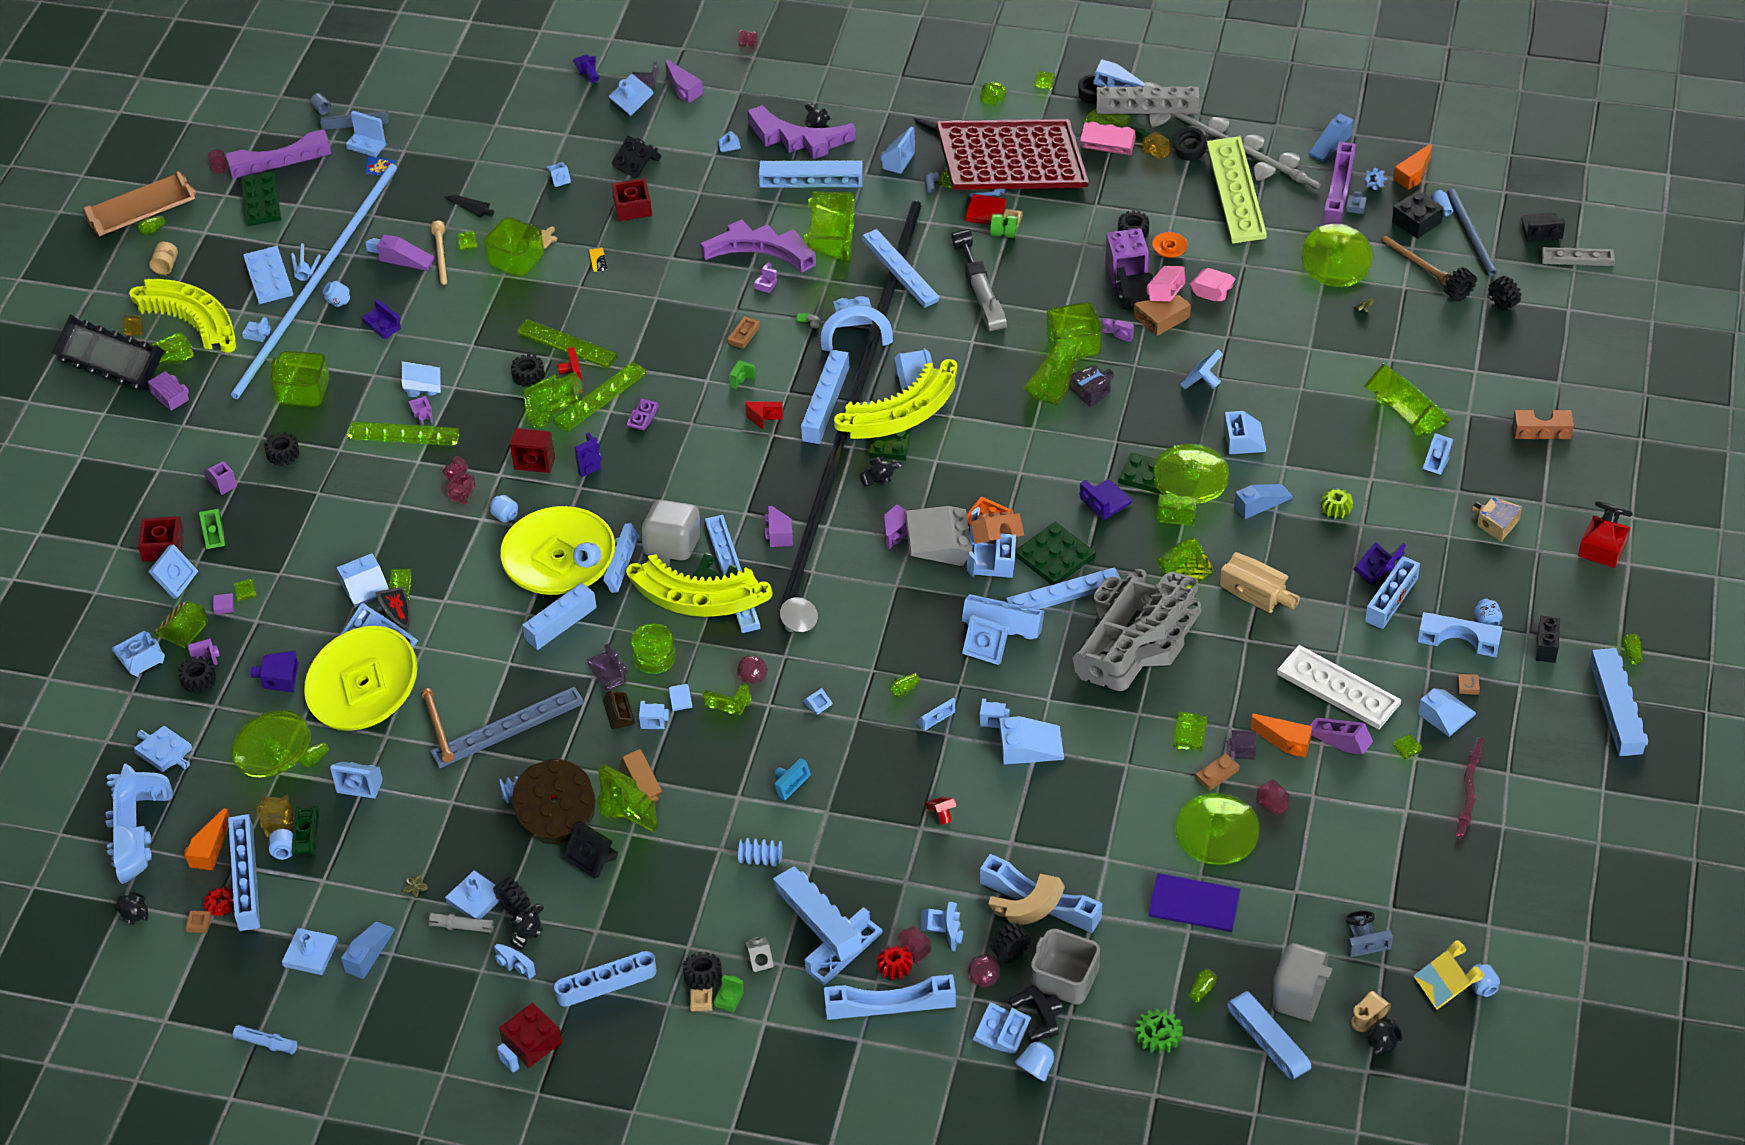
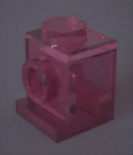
[447,472,476,504]
[1256,779,1289,815]
[898,925,931,964]

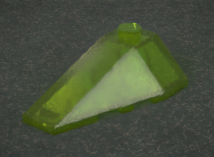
[1023,328,1083,406]

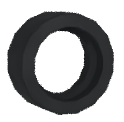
[1078,74,1102,104]
[1174,127,1207,161]

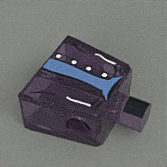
[1068,365,1114,407]

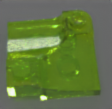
[524,372,583,428]
[597,764,658,832]

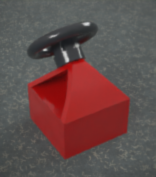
[1578,501,1633,568]

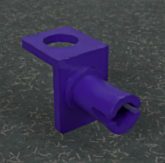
[573,54,600,83]

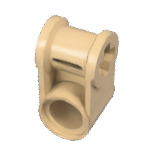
[1351,991,1391,1032]

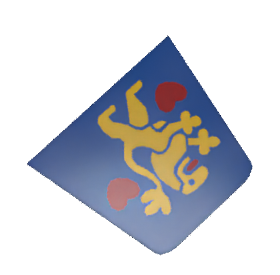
[365,156,397,176]

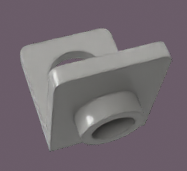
[745,937,774,972]

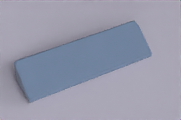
[320,111,389,130]

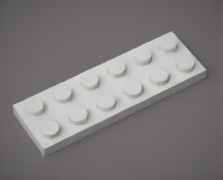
[1277,645,1401,730]

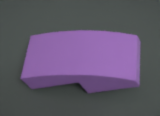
[626,398,659,431]

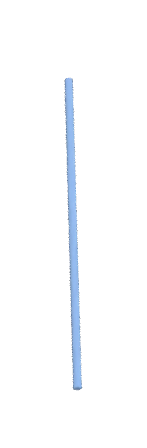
[231,164,397,399]

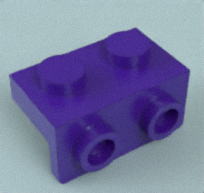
[574,432,602,477]

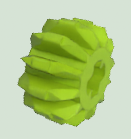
[1320,487,1353,519]

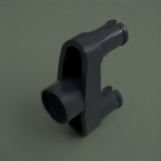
[1008,985,1063,1044]

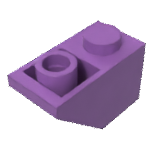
[202,461,237,495]
[884,504,907,549]
[765,506,793,547]

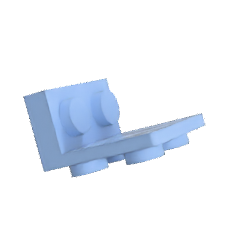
[346,111,386,157]

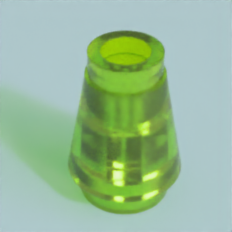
[138,215,166,236]
[1622,633,1644,664]
[890,673,920,697]
[298,742,329,768]
[1189,969,1218,1002]

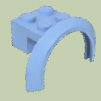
[821,296,893,352]
[967,507,1016,578]

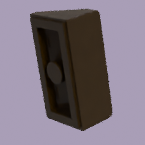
[603,691,635,729]

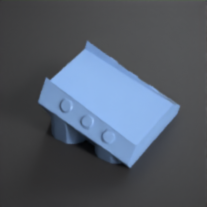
[894,348,932,391]
[402,362,441,397]
[112,631,165,677]

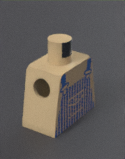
[1472,497,1522,542]

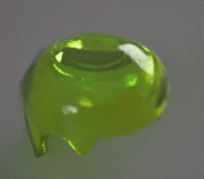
[980,81,1007,105]

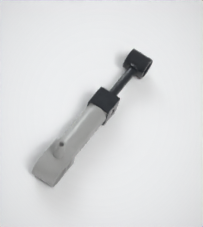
[951,229,1007,332]

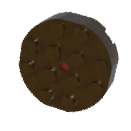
[512,759,596,844]

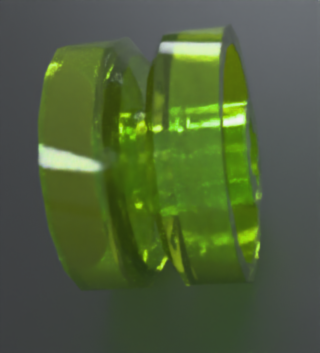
[631,623,676,674]

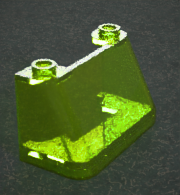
[804,191,855,262]

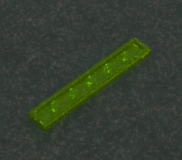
[518,319,618,369]
[554,361,646,432]
[348,421,460,446]

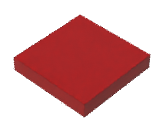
[966,194,1007,225]

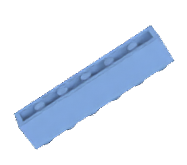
[759,161,863,188]
[801,350,849,444]
[1590,648,1648,756]
[228,814,260,931]
[773,866,863,961]

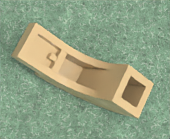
[988,874,1065,925]

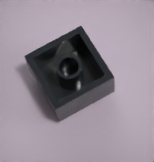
[1392,190,1444,239]

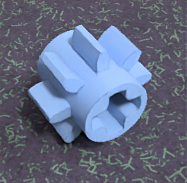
[1364,168,1387,190]

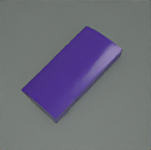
[1149,873,1240,932]

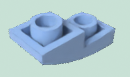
[946,902,963,951]
[494,944,536,979]

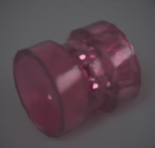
[738,30,758,48]
[208,149,227,173]
[442,456,469,482]

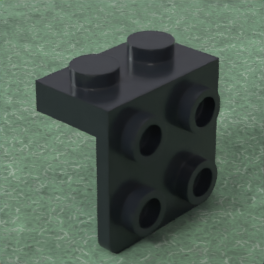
[612,135,662,178]
[1522,213,1565,241]
[1114,267,1153,309]

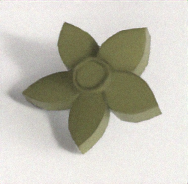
[1353,298,1374,312]
[403,875,428,899]

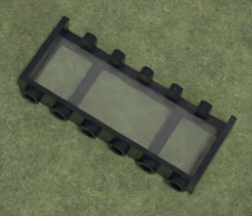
[52,314,167,391]

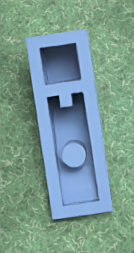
[1093,59,1145,87]

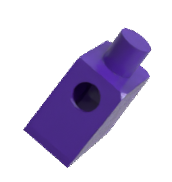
[250,651,299,692]

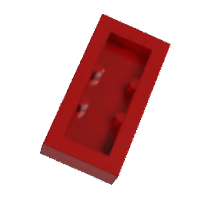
[557,347,583,386]
[925,796,956,825]

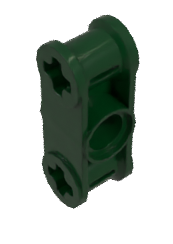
[292,805,319,856]

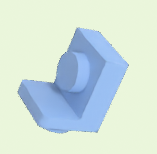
[546,162,571,187]
[242,317,271,342]

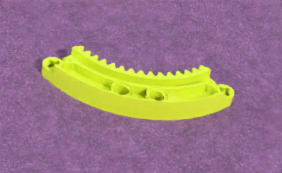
[129,279,237,353]
[834,359,957,439]
[626,554,773,617]

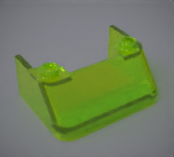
[1364,363,1452,437]

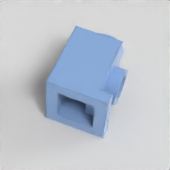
[980,699,1010,728]
[639,701,669,729]

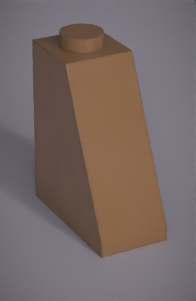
[1134,295,1191,336]
[619,749,662,805]

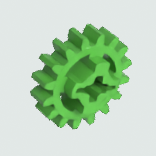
[1135,1008,1183,1054]

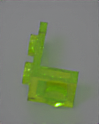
[703,683,752,715]

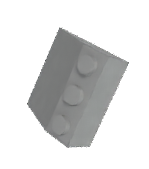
[905,506,972,567]

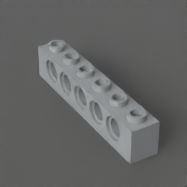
[1097,86,1199,114]

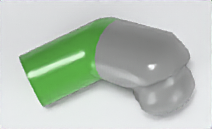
[797,313,821,328]

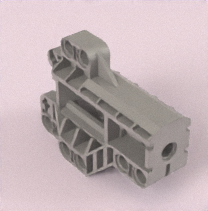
[1073,569,1202,691]

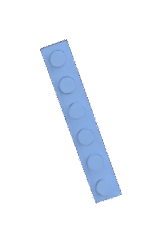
[862,229,939,308]
[1006,567,1120,609]

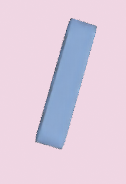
[554,951,657,1006]
[1227,991,1311,1080]

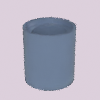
[310,93,332,115]

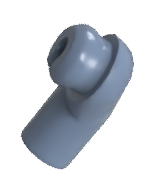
[925,172,940,193]

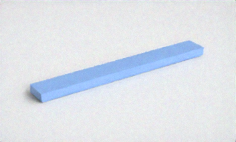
[705,515,760,633]

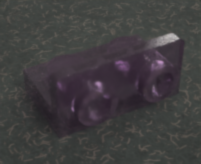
[587,644,627,691]

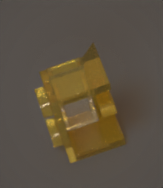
[257,794,294,836]

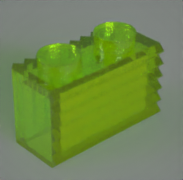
[1157,494,1197,526]

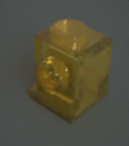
[1143,131,1170,160]

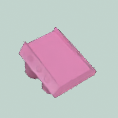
[1190,268,1236,301]

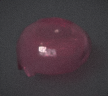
[737,655,767,684]
[967,955,1000,987]

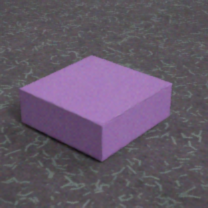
[213,593,234,614]

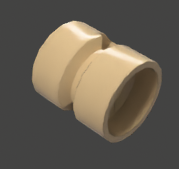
[149,242,178,275]

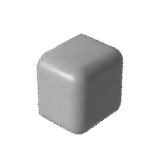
[642,499,700,566]
[1031,929,1100,1005]
[1272,943,1333,1022]

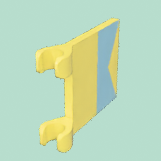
[1414,940,1484,1010]

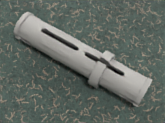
[429,912,494,934]

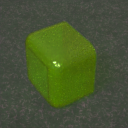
[484,217,545,277]
[1047,302,1102,361]
[270,351,330,408]

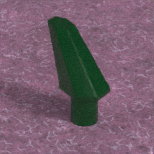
[1130,126,1153,140]

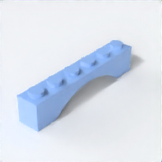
[980,854,1102,933]
[824,975,956,1020]

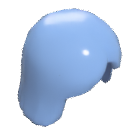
[1015,1042,1054,1081]

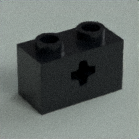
[1535,616,1560,663]

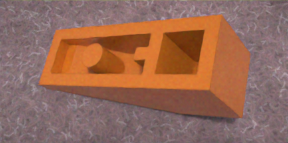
[1393,144,1433,190]
[1251,714,1312,757]
[184,808,230,870]

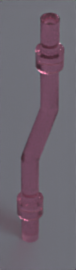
[1456,737,1485,838]

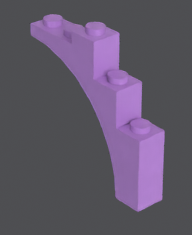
[748,105,856,159]
[701,219,816,272]

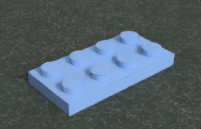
[243,246,293,304]

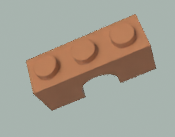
[1513,410,1574,439]
[970,511,1024,544]

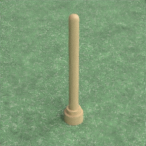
[431,221,447,285]

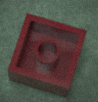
[611,178,652,221]
[510,428,555,473]
[138,516,184,562]
[499,1002,563,1068]

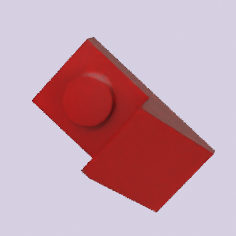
[745,401,783,429]

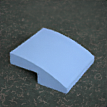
[973,1002,1031,1054]

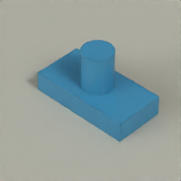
[774,758,811,801]

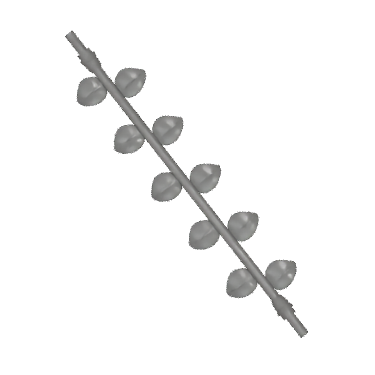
[1144,82,1320,189]

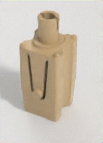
[1220,552,1300,613]

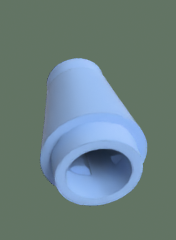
[1431,190,1453,216]

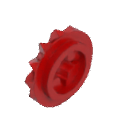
[204,886,234,916]

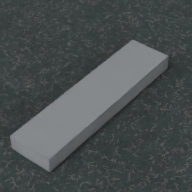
[1541,247,1615,266]

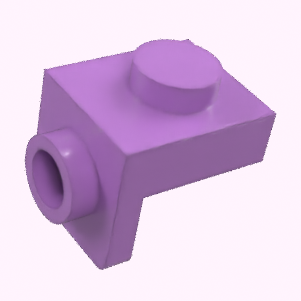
[188,639,220,665]

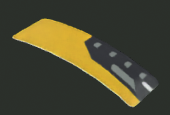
[589,248,607,272]

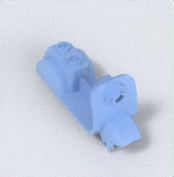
[106,764,173,884]

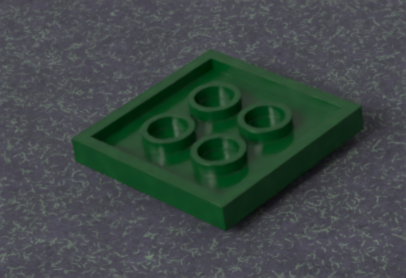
[1015,521,1096,585]

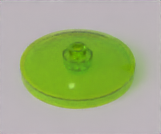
[1301,224,1373,287]
[1153,444,1229,504]
[232,710,311,778]
[1176,793,1259,865]

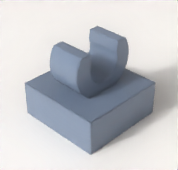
[1346,191,1366,214]

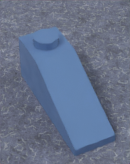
[1309,113,1354,162]
[1234,484,1293,519]
[341,922,395,979]

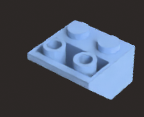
[1224,411,1266,454]

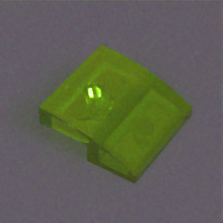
[1082,108,1131,128]

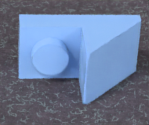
[1423,433,1454,475]

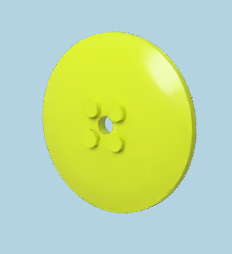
[501,506,615,595]
[304,626,417,731]

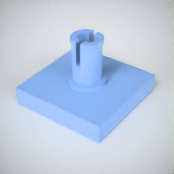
[608,74,654,116]
[1180,349,1223,389]
[148,544,198,599]
[962,615,1009,665]
[445,871,499,919]
[282,928,338,975]

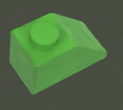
[199,508,226,549]

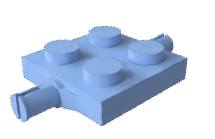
[134,726,192,772]

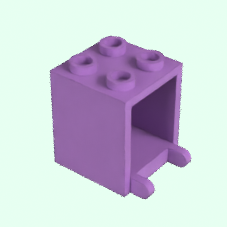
[1105,228,1149,292]

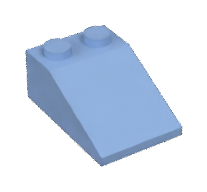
[999,716,1064,765]

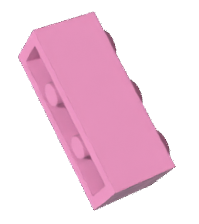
[1080,122,1136,155]
[1147,266,1185,301]

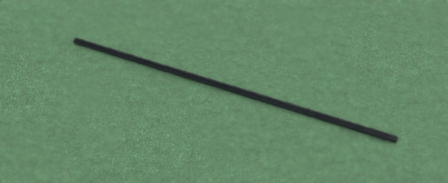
[779,201,921,614]

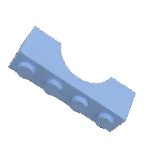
[1418,612,1502,657]

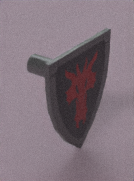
[375,587,411,630]

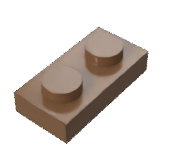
[728,316,760,349]
[1195,753,1240,791]

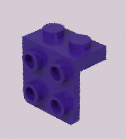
[1079,480,1131,520]
[1353,542,1406,585]

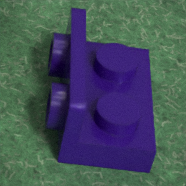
[362,299,401,339]

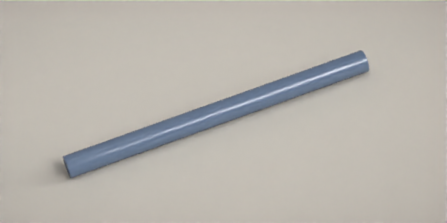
[1447,189,1497,276]

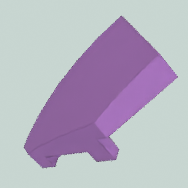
[754,262,777,293]

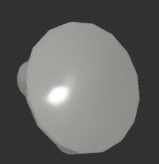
[780,597,818,632]

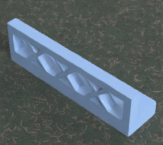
[805,907,882,986]

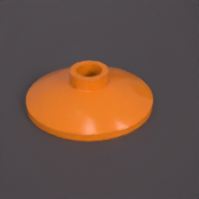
[1152,232,1187,258]

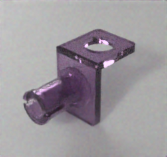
[632,61,659,86]

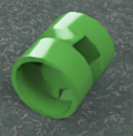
[991,214,1018,238]

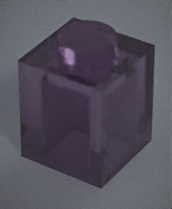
[1227,730,1256,760]

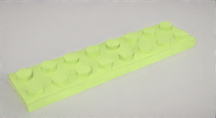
[1207,136,1267,243]

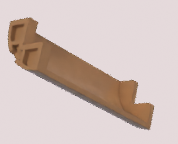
[82,171,196,237]

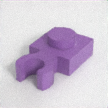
[1102,318,1134,342]
[408,396,433,426]

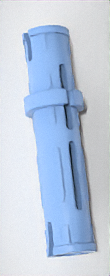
[233,1025,297,1055]

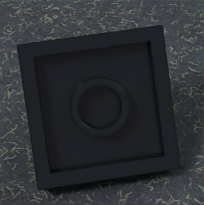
[563,821,619,878]

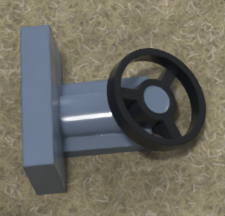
[1345,911,1393,957]

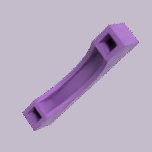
[226,129,331,179]
[1323,142,1356,228]

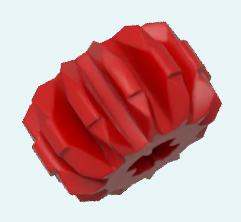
[877,944,913,981]

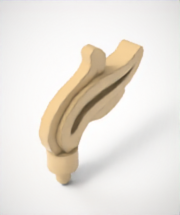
[525,227,557,249]

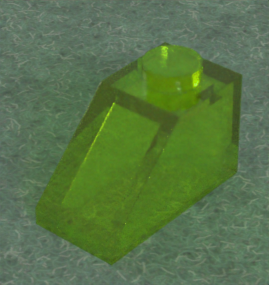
[151,331,194,364]

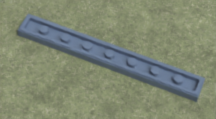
[430,687,584,769]

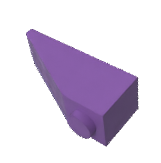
[665,60,703,103]
[377,234,434,271]
[1310,717,1373,755]

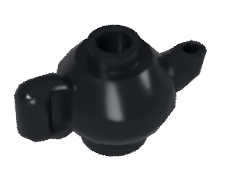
[804,103,831,128]
[859,456,903,487]
[115,892,149,925]
[509,904,544,950]
[1367,1018,1402,1055]

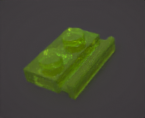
[1173,711,1208,751]

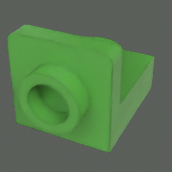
[729,360,756,389]
[714,975,744,1012]

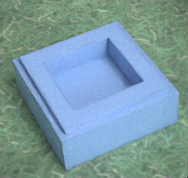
[497,1043,519,1072]

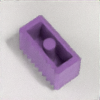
[148,371,189,411]

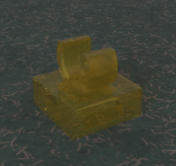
[122,315,144,335]

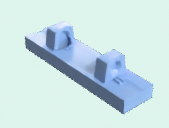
[603,523,639,593]

